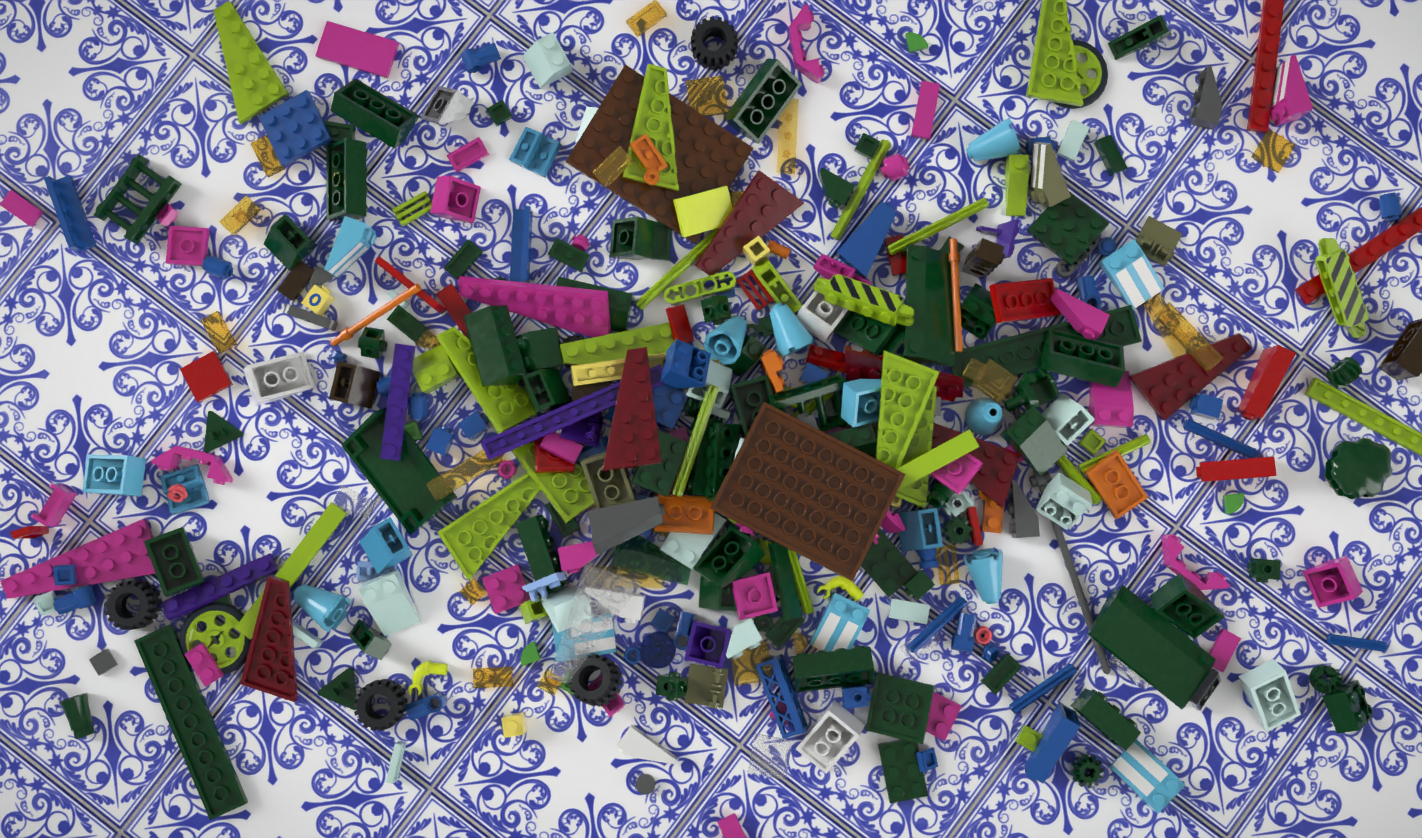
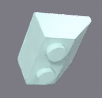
[522,32,573,89]

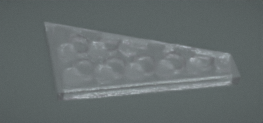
[549,564,642,684]

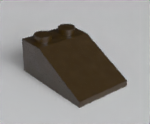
[1378,318,1422,381]

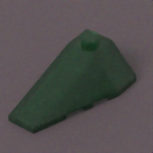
[611,535,691,586]

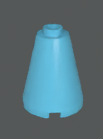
[966,118,1022,161]
[769,302,815,358]
[704,316,747,365]
[965,397,1003,435]
[963,548,1003,604]
[294,584,350,632]

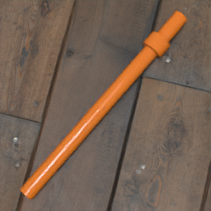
[948,238,963,352]
[330,284,421,347]

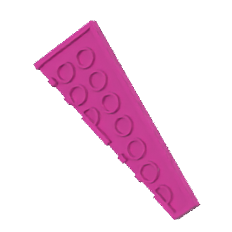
[458,276,611,338]
[0,519,156,599]

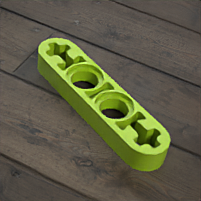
[664,271,737,305]

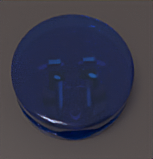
[640,631,676,669]

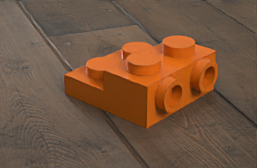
[759,349,785,394]

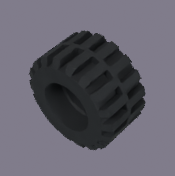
[691,16,738,70]
[104,580,162,630]
[568,654,623,707]
[354,679,408,731]

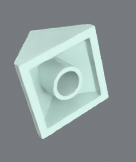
[540,584,592,633]

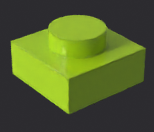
[1015,724,1043,752]

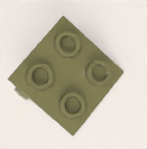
[1135,216,1182,267]
[685,664,728,709]

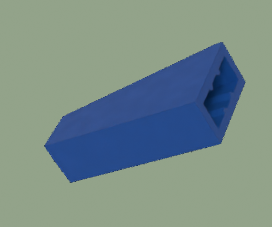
[836,201,896,279]
[1024,702,1081,784]

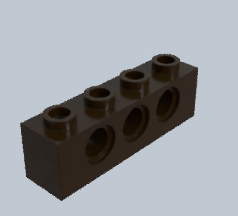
[961,238,1005,279]

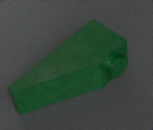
[1108,15,1172,60]

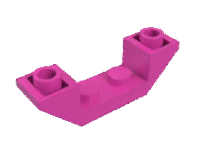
[788,4,824,83]
[151,446,233,485]
[1161,534,1230,590]

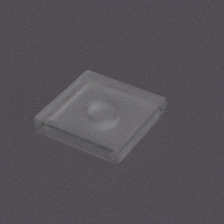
[747,733,793,780]

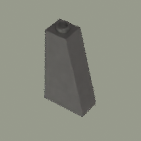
[588,496,666,554]

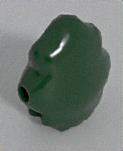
[1324,438,1392,499]

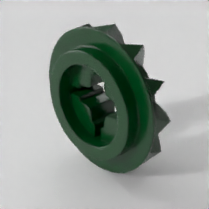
[1309,664,1343,694]

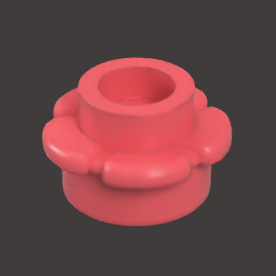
[167,484,188,502]
[973,626,992,645]

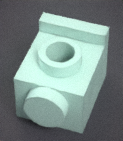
[942,490,974,517]

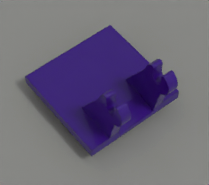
[971,219,1019,259]

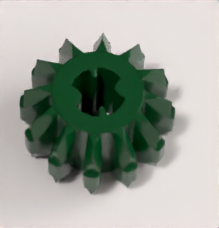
[1326,357,1362,389]
[1070,754,1105,788]

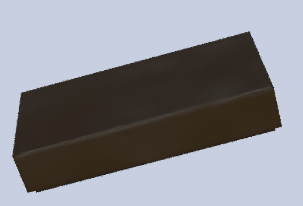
[277,260,314,302]

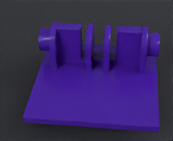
[560,412,604,448]

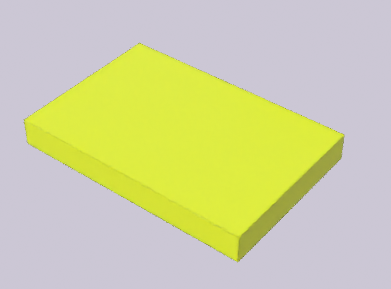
[673,186,733,237]

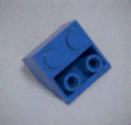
[660,339,711,388]

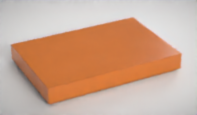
[1084,450,1149,519]
[654,494,714,535]

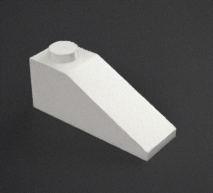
[617,724,679,765]

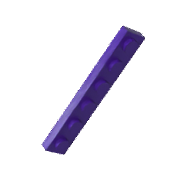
[380,343,416,461]
[162,553,278,621]

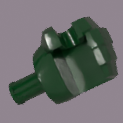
[1004,368,1059,412]

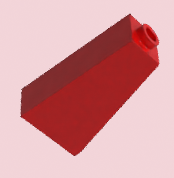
[1237,345,1296,421]
[1196,457,1277,482]

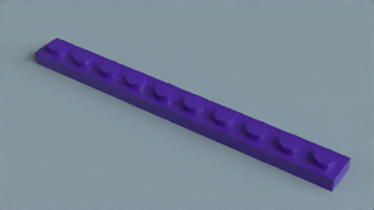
[481,364,666,460]

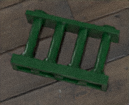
[93,154,182,245]
[768,374,849,432]

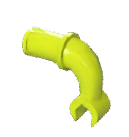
[817,576,864,602]
[408,660,448,696]

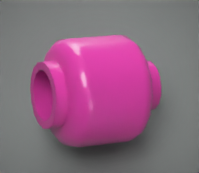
[881,153,910,181]

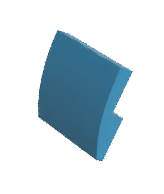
[509,127,562,178]
[160,464,210,515]

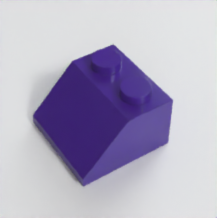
[684,620,732,668]

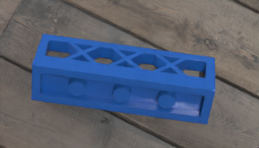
[44,175,97,253]
[510,206,533,283]
[756,654,809,739]

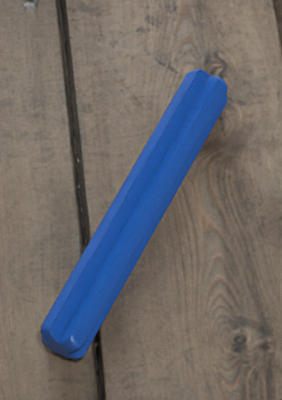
[1183,419,1257,458]
[907,597,968,653]
[1009,664,1077,714]

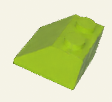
[413,344,461,394]

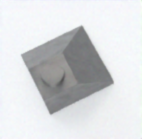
[421,86,474,125]

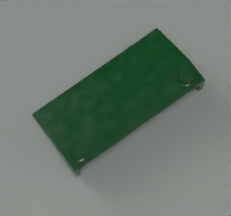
[901,245,955,367]
[341,407,457,535]
[1088,585,1216,710]

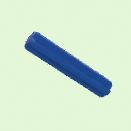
[1326,634,1387,652]

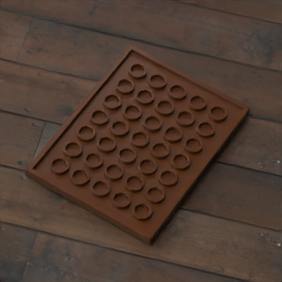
[565,64,753,244]
[710,402,906,581]

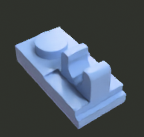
[356,561,397,581]
[522,572,566,602]

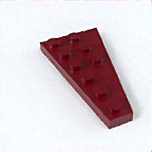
[694,170,804,276]
[1128,333,1251,421]
[845,345,964,398]
[602,347,662,471]
[931,422,1021,508]
[240,575,298,702]

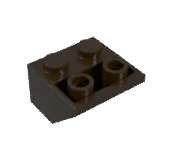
[329,361,381,409]

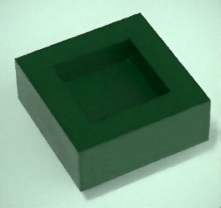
[487,99,513,127]
[854,133,880,160]

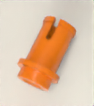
[767,240,791,259]

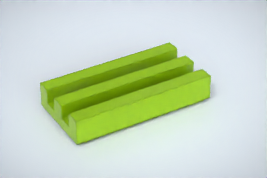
[392,191,432,227]

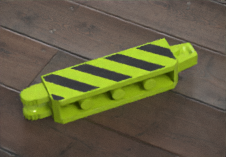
[1315,238,1369,338]
[814,274,914,326]

